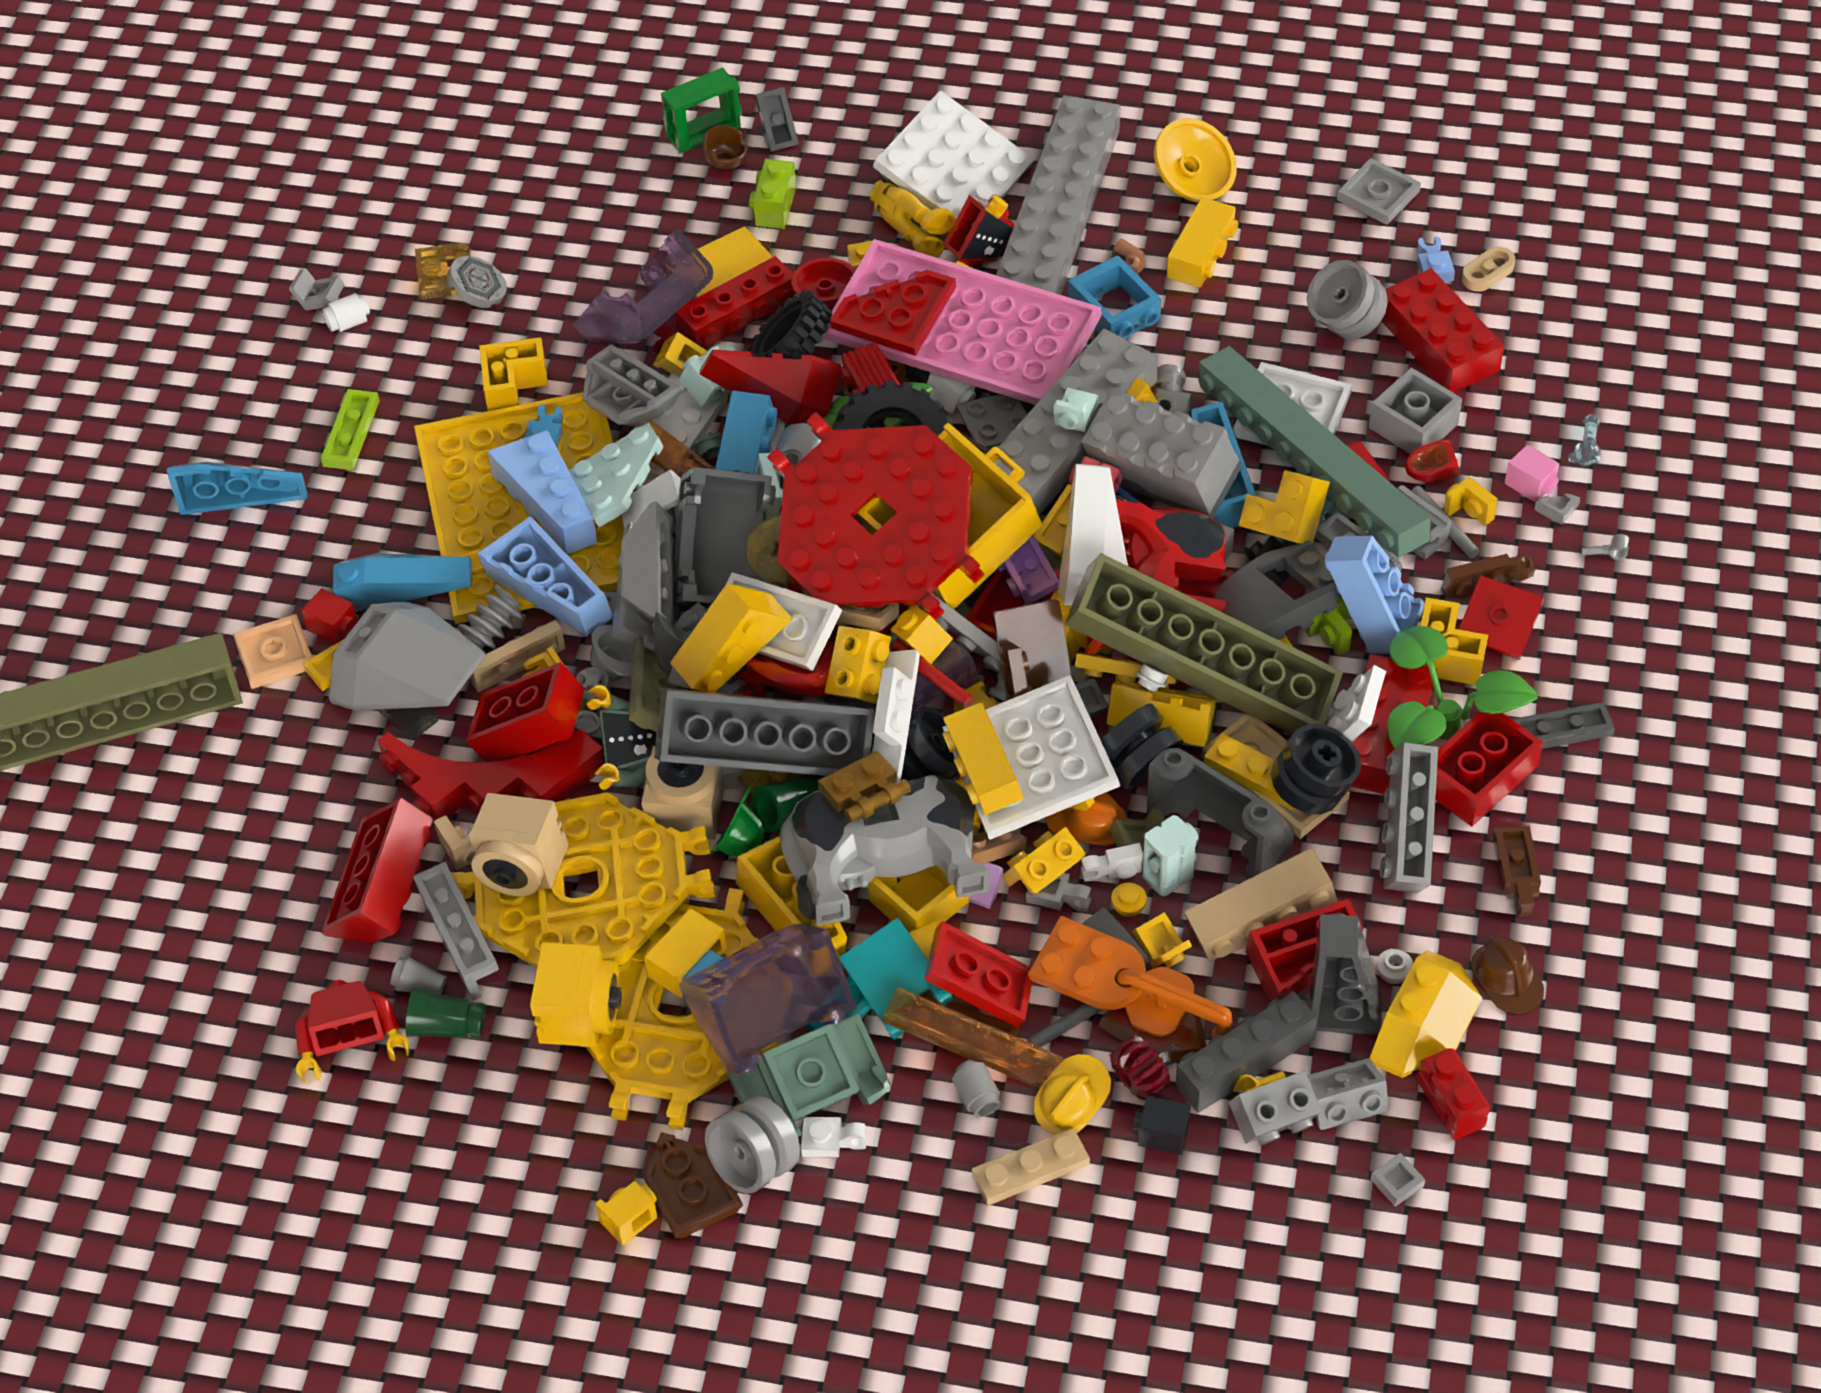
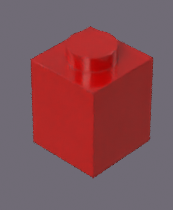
[301,588,358,644]

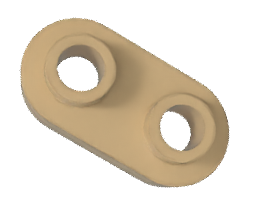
[1462,246,1515,291]

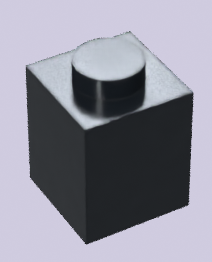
[1133,1096,1191,1155]

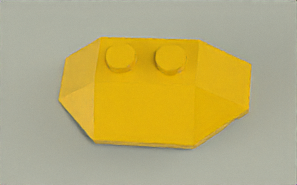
[1370,950,1482,1078]

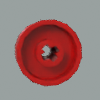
[791,258,856,312]

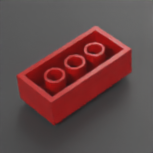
[1381,268,1504,393]
[1350,654,1437,795]

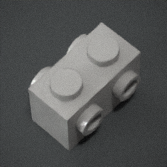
[1228,1071,1322,1145]

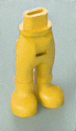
[870,180,955,258]

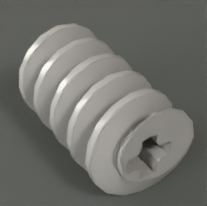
[458,584,523,654]

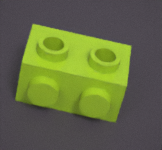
[749,159,796,229]

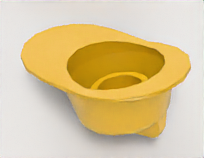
[1034,1054,1111,1135]

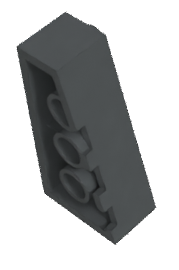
[1309,913,1382,1035]

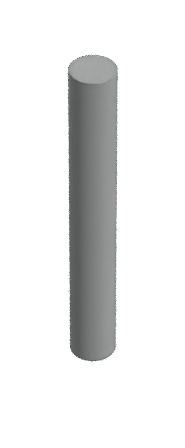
[1412,486,1480,558]

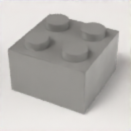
[1369,367,1462,454]

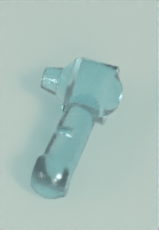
[1567,415,1601,467]

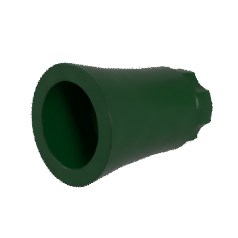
[752,774,826,832]
[406,987,486,1039]

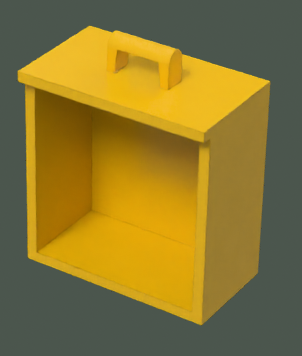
[858,423,1043,609]

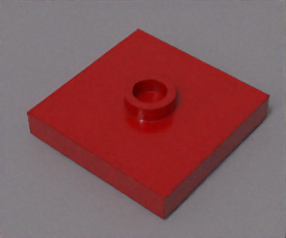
[1458,575,1544,660]

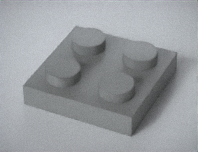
[1337,158,1421,225]

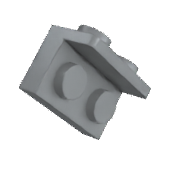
[1307,1058,1389,1130]

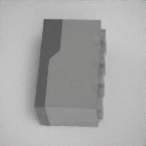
[1081,388,1242,518]

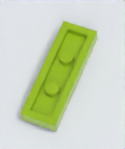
[321,389,380,470]

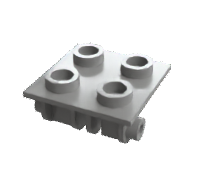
[955,394,1027,450]

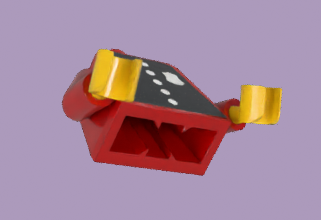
[943,194,1014,268]
[295,980,409,1083]

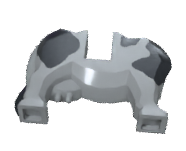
[780,775,990,925]

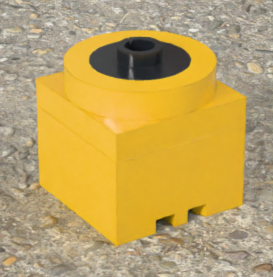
[530,942,622,1047]

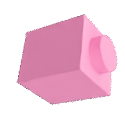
[1505,444,1559,503]

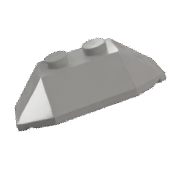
[583,344,681,425]
[619,501,678,624]

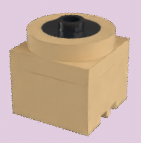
[642,746,725,840]
[469,793,569,896]

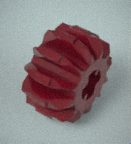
[1110,1035,1170,1101]

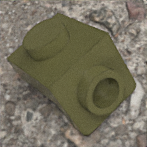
[1109,809,1165,853]

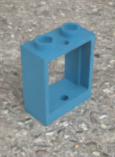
[1068,255,1161,339]

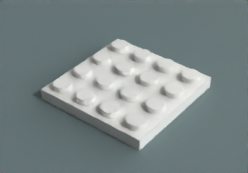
[873,90,1035,220]
[942,675,1120,840]

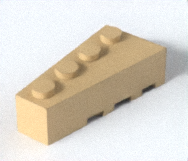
[1184,848,1338,961]

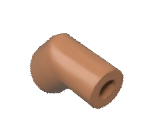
[1114,238,1144,274]

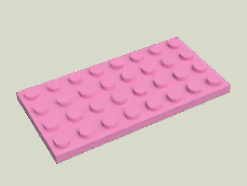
[822,239,1102,405]

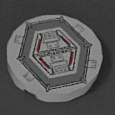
[447,256,507,308]

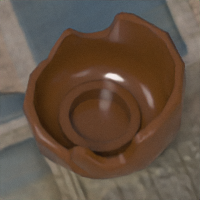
[703,125,747,170]

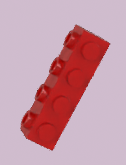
[674,256,793,349]

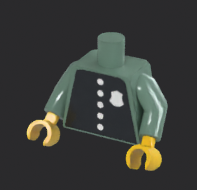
[587,685,657,790]

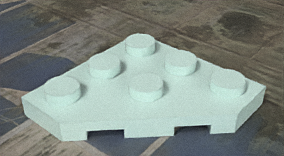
[569,422,664,528]

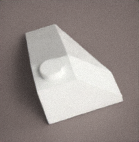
[1057,463,1128,606]

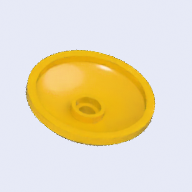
[1154,118,1237,202]

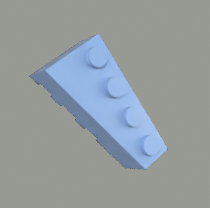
[487,430,597,554]

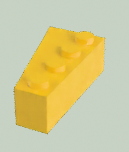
[736,836,847,978]

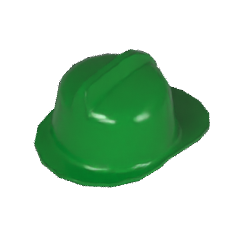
[710,785,764,858]

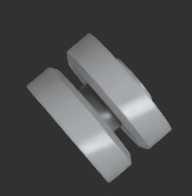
[1306,260,1388,339]
[705,1096,800,1194]

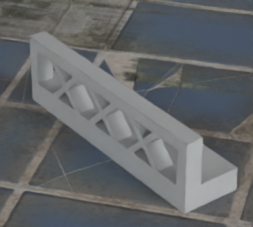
[413,862,499,1001]

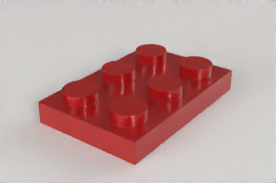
[924,921,1032,1028]

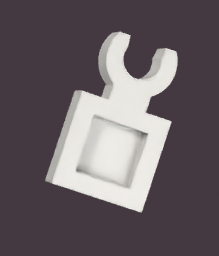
[1081,843,1143,882]

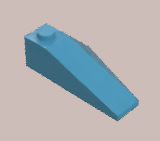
[333,553,472,612]

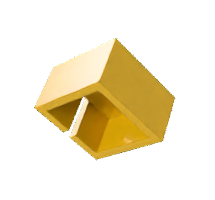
[868,866,969,933]

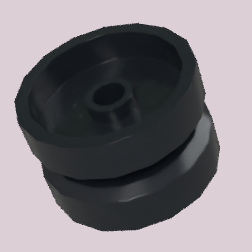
[1101,703,1183,790]
[901,707,959,781]
[1271,724,1361,814]

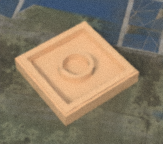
[233,614,312,689]

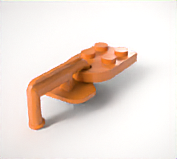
[1028,916,1233,1039]

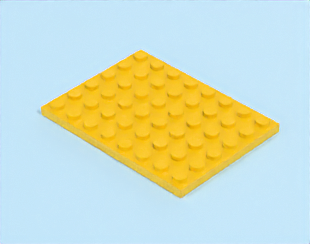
[414,392,624,624]

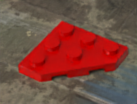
[830,270,957,356]

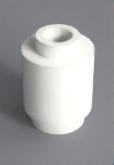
[322,293,370,332]

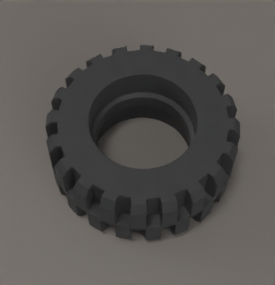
[832,381,953,436]

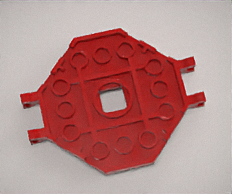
[767,412,985,621]

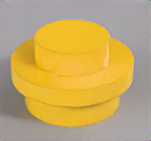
[1111,883,1147,917]

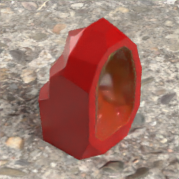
[1404,440,1461,483]

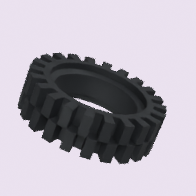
[747,290,832,359]

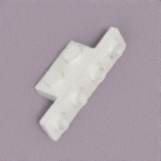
[872,649,920,779]

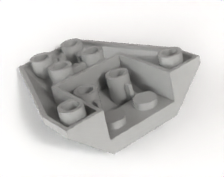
[329,601,486,711]

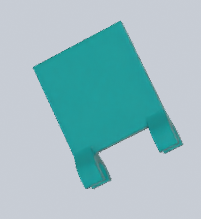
[838,918,953,1040]

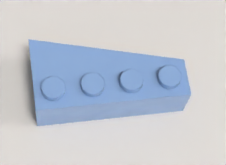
[477,516,613,636]
[1325,535,1425,654]

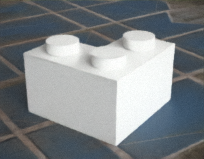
[621,469,681,534]

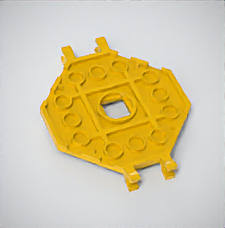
[451,792,715,968]
[586,888,792,1130]

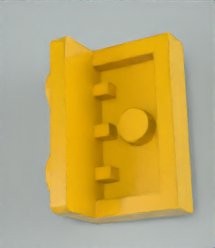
[1003,827,1086,895]

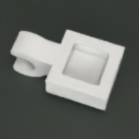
[801,1117,867,1157]

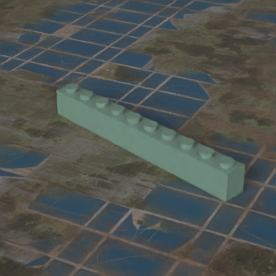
[1198,346,1430,559]

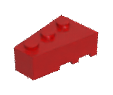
[1245,898,1364,1002]

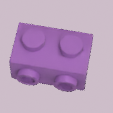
[998,535,1059,605]

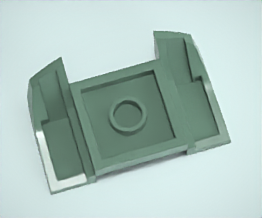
[726,1014,891,1136]

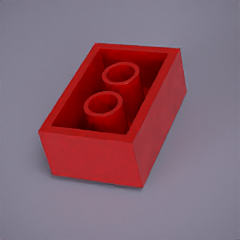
[466,662,585,762]
[1435,711,1543,827]

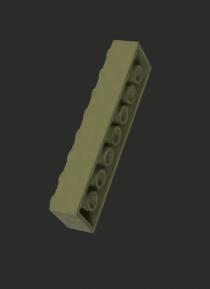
[1064,553,1343,735]
[0,632,243,771]

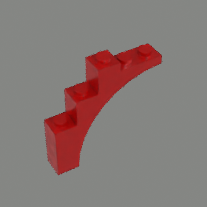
[378,729,605,822]

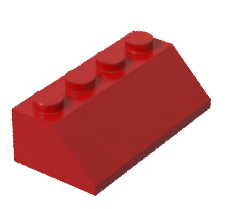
[321,797,433,943]

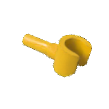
[1233,1071,1286,1093]

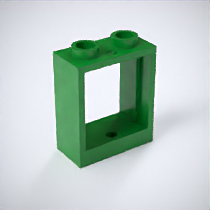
[661,67,742,154]

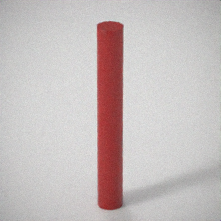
[891,640,974,708]

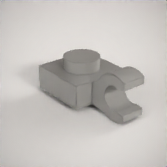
[1026,873,1092,912]

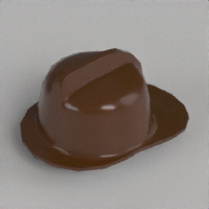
[1471,935,1544,1015]

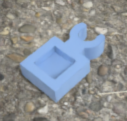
[1417,236,1455,282]

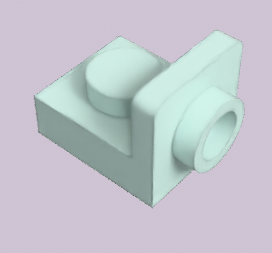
[1053,388,1099,433]

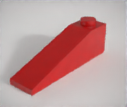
[699,350,841,424]

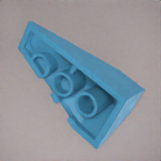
[167,462,308,515]

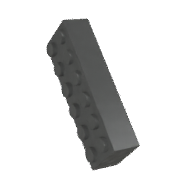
[654,688,875,776]

